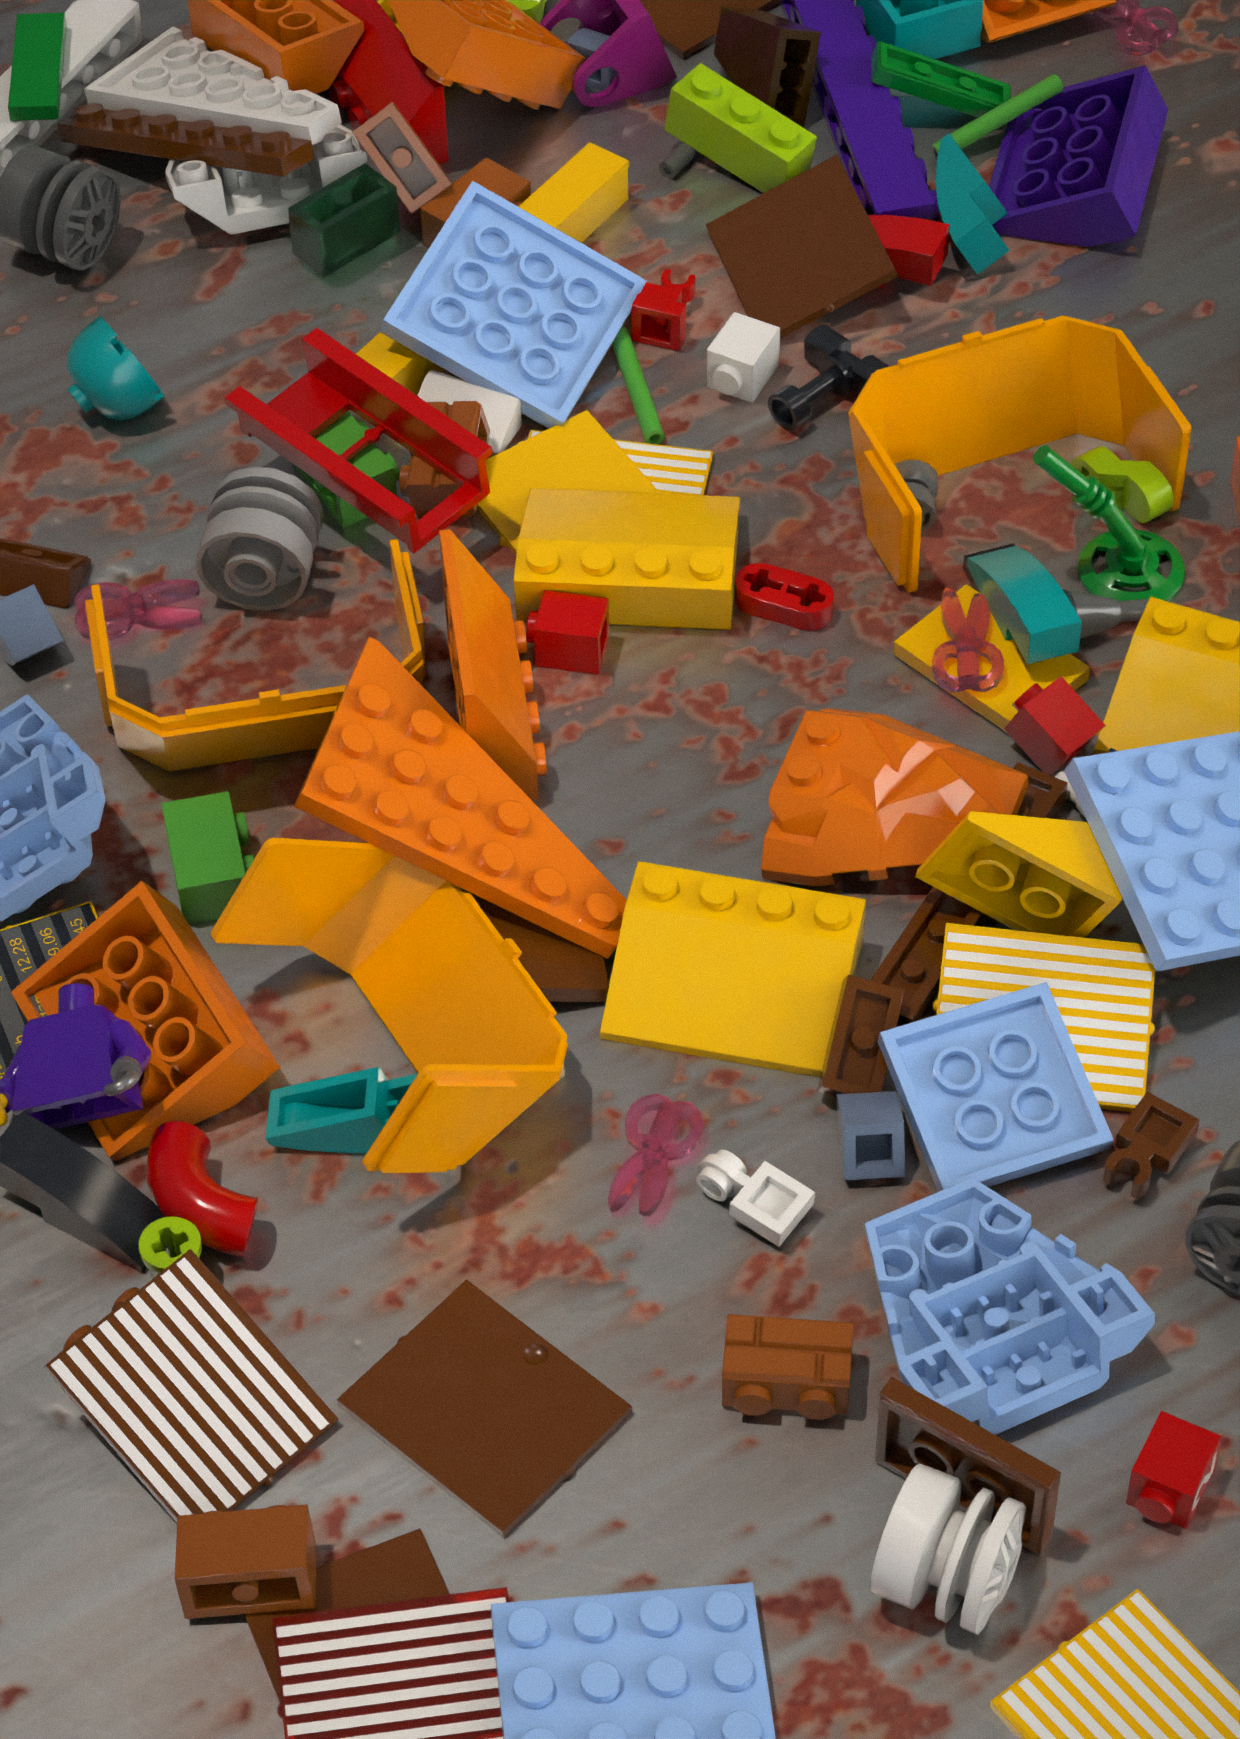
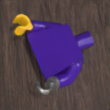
[0,983,151,1129]

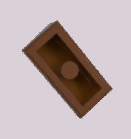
[0,538,91,608]

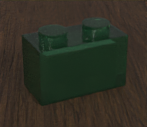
[288,163,400,278]

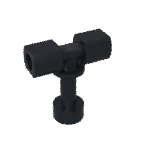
[768,325,889,431]

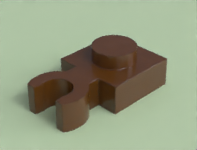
[1103,1092,1200,1199]

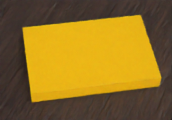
[893,584,1090,733]

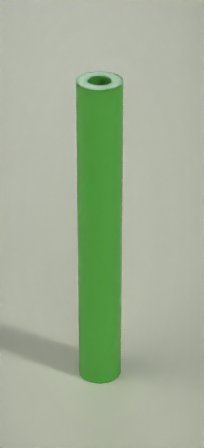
[931,73,1064,159]
[612,327,665,445]

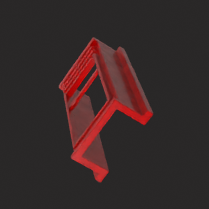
[224,327,493,554]

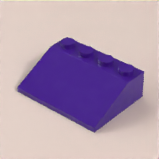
[989,65,1168,247]

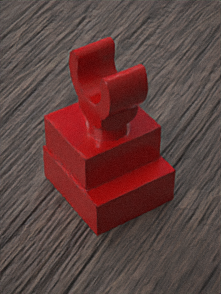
[631,269,696,351]

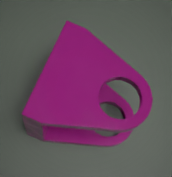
[540,0,677,107]

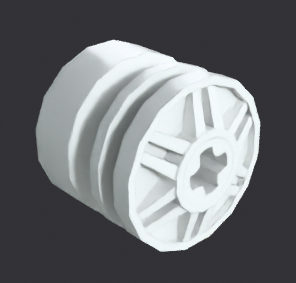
[870,1463,1026,1635]

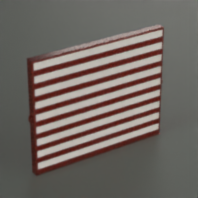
[272,1587,509,1739]

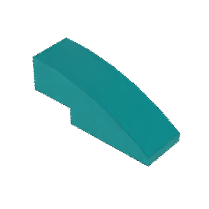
[935,133,1010,275]
[966,546,1082,664]
[265,1066,418,1153]

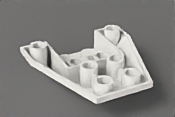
[165,124,368,235]

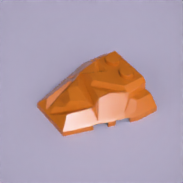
[761,708,1029,887]

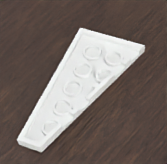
[84,26,342,145]

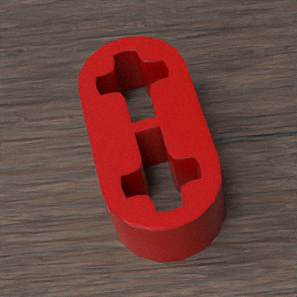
[735,563,834,631]

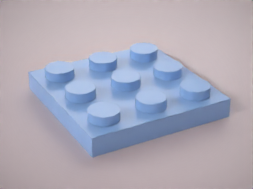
[877,982,1114,1192]

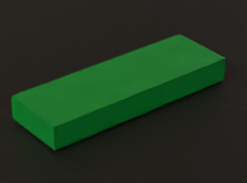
[8,12,67,121]
[871,41,1011,126]

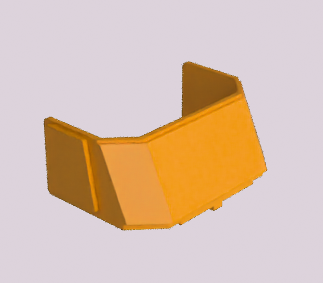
[848,315,1191,593]
[85,539,426,771]
[211,838,568,1173]

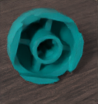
[66,316,165,421]

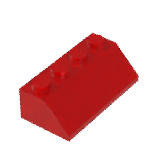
[328,0,449,165]

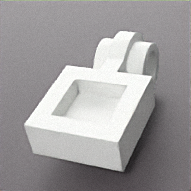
[696,1150,815,1247]

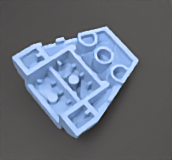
[0,694,106,922]
[865,1178,1155,1435]

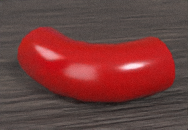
[147,1121,258,1258]

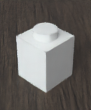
[707,312,780,403]

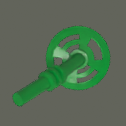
[1033,445,1185,602]

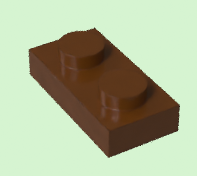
[817,974,905,1097]

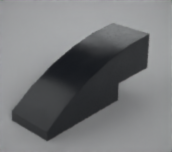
[0,1111,164,1273]

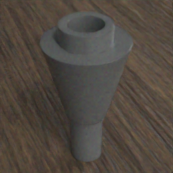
[1063,589,1149,639]

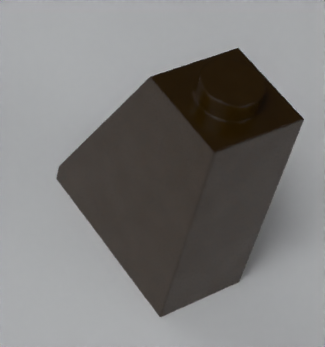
[714,6,821,128]

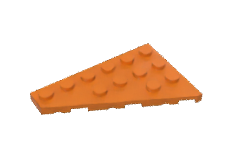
[294,636,627,959]

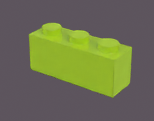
[664,63,817,193]

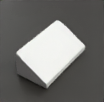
[417,370,522,457]

